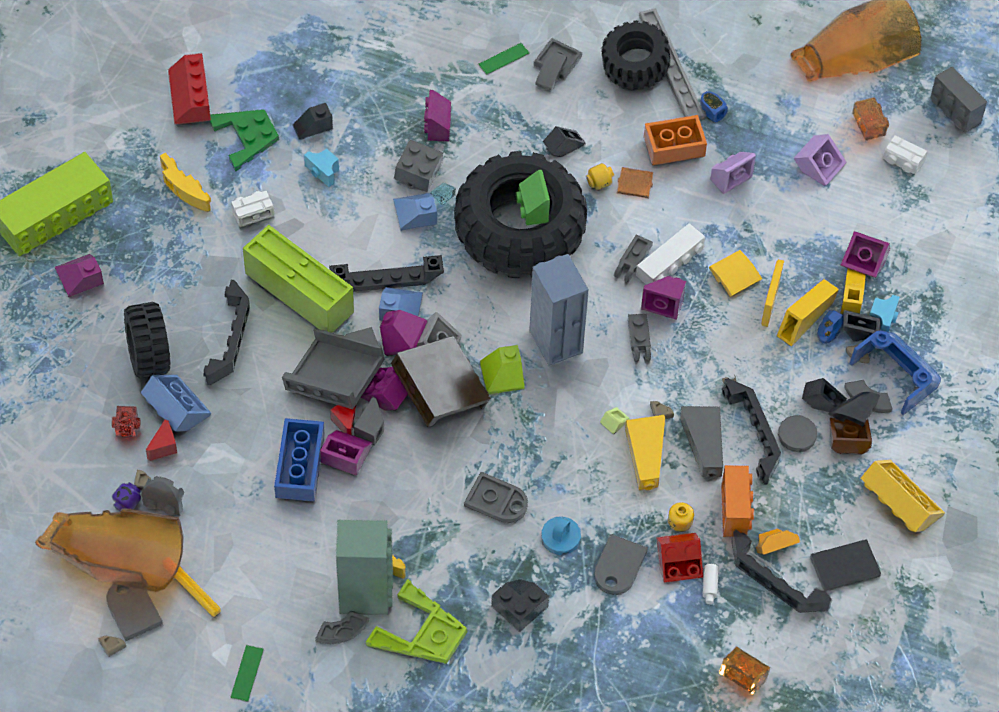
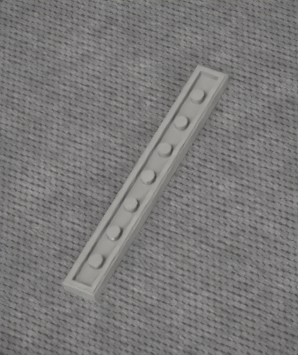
[639,8,705,120]

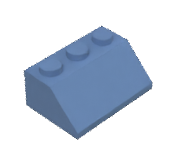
[141,375,211,431]

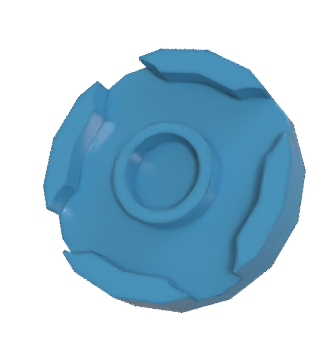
[541,517,581,555]

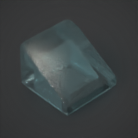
[430,183,456,205]

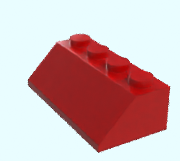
[168,53,211,124]

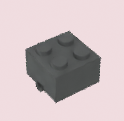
[394,139,443,192]

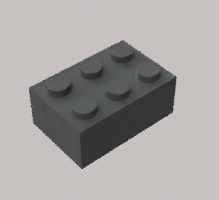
[930,67,987,133]

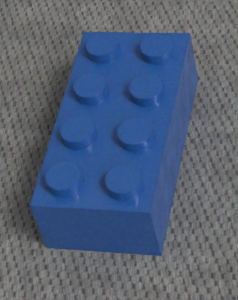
[274,418,325,502]

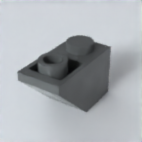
[352,397,384,446]

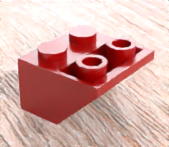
[656,532,703,582]

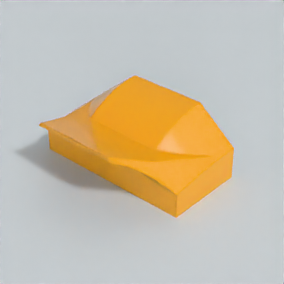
[756,529,800,555]

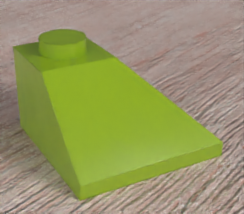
[480,345,525,394]

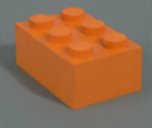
[643,115,707,165]
[721,465,754,537]

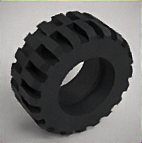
[601,20,671,90]
[124,302,171,378]

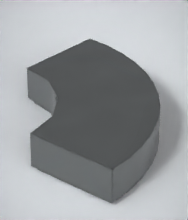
[844,380,893,413]
[315,611,369,644]

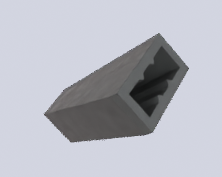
[680,406,723,478]

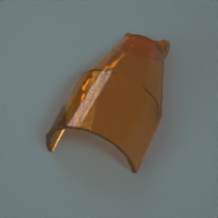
[790,0,922,82]
[35,508,184,592]

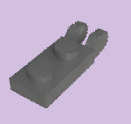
[614,234,653,282]
[628,314,651,361]

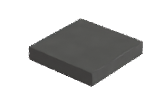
[534,38,582,80]

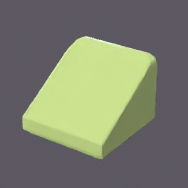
[600,407,630,434]

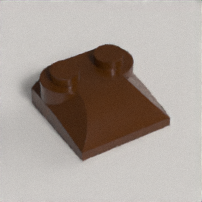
[829,418,872,455]

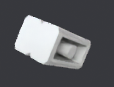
[883,135,927,175]
[231,191,274,227]

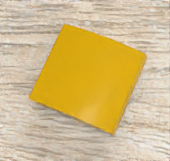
[709,250,762,297]

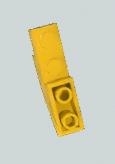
[159,152,211,212]

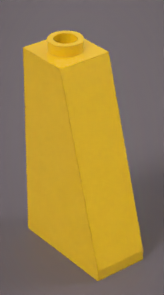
[777,279,839,346]
[625,415,665,490]

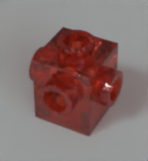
[112,406,141,438]

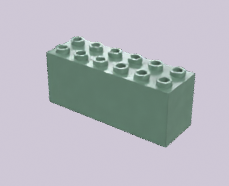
[336,520,393,615]

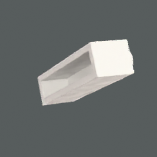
[636,224,705,285]

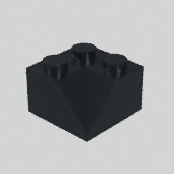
[491,579,549,632]

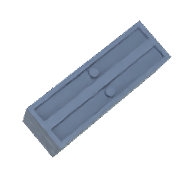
[529,254,589,366]

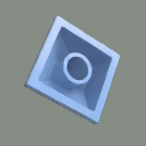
[393,193,437,230]
[379,287,423,321]

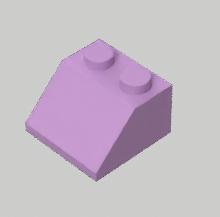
[793,134,846,186]
[710,152,756,194]

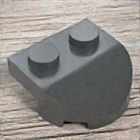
[141,476,184,516]

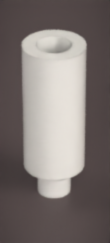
[703,564,719,604]

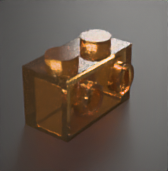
[852,97,889,140]
[719,646,771,694]

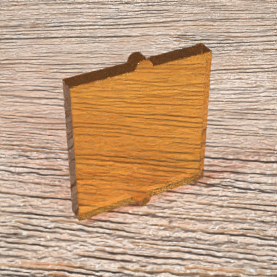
[617,167,653,198]

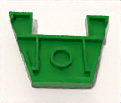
[209,109,279,171]

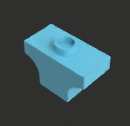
[304,148,339,187]
[870,295,900,332]

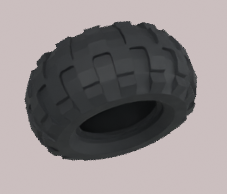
[454,151,587,278]

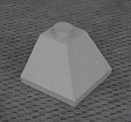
[416,312,462,347]

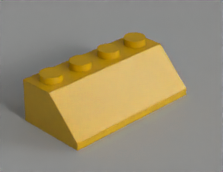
[861,460,945,532]

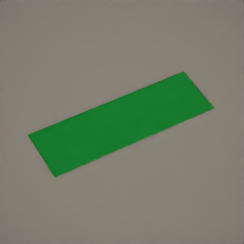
[478,43,530,74]
[230,645,264,701]

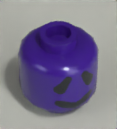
[112,482,142,512]

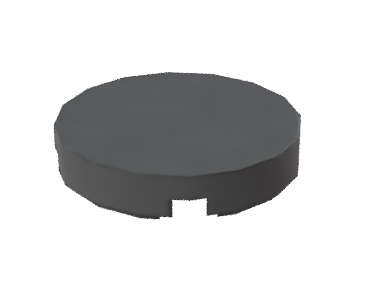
[778,415,817,452]

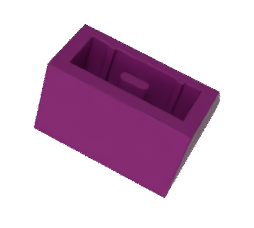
[424,90,451,142]
[361,367,408,411]
[320,430,373,476]

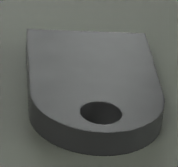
[464,472,528,523]
[594,534,648,595]
[106,579,163,641]

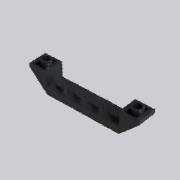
[329,255,444,292]
[203,279,250,385]
[722,378,781,485]
[732,529,832,613]

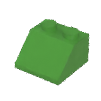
[516,170,550,226]

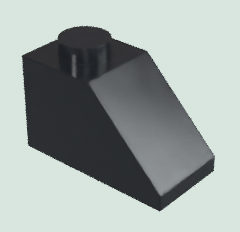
[293,103,333,140]
[542,126,586,157]
[802,378,847,412]

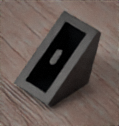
[842,310,880,342]

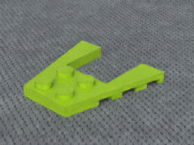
[366,579,467,664]

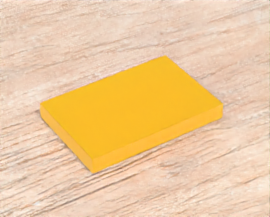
[761,259,784,327]

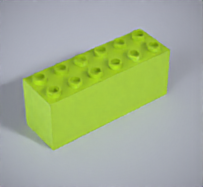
[0,152,113,257]
[243,225,354,333]

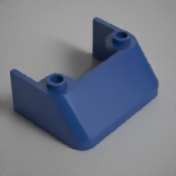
[849,331,941,415]

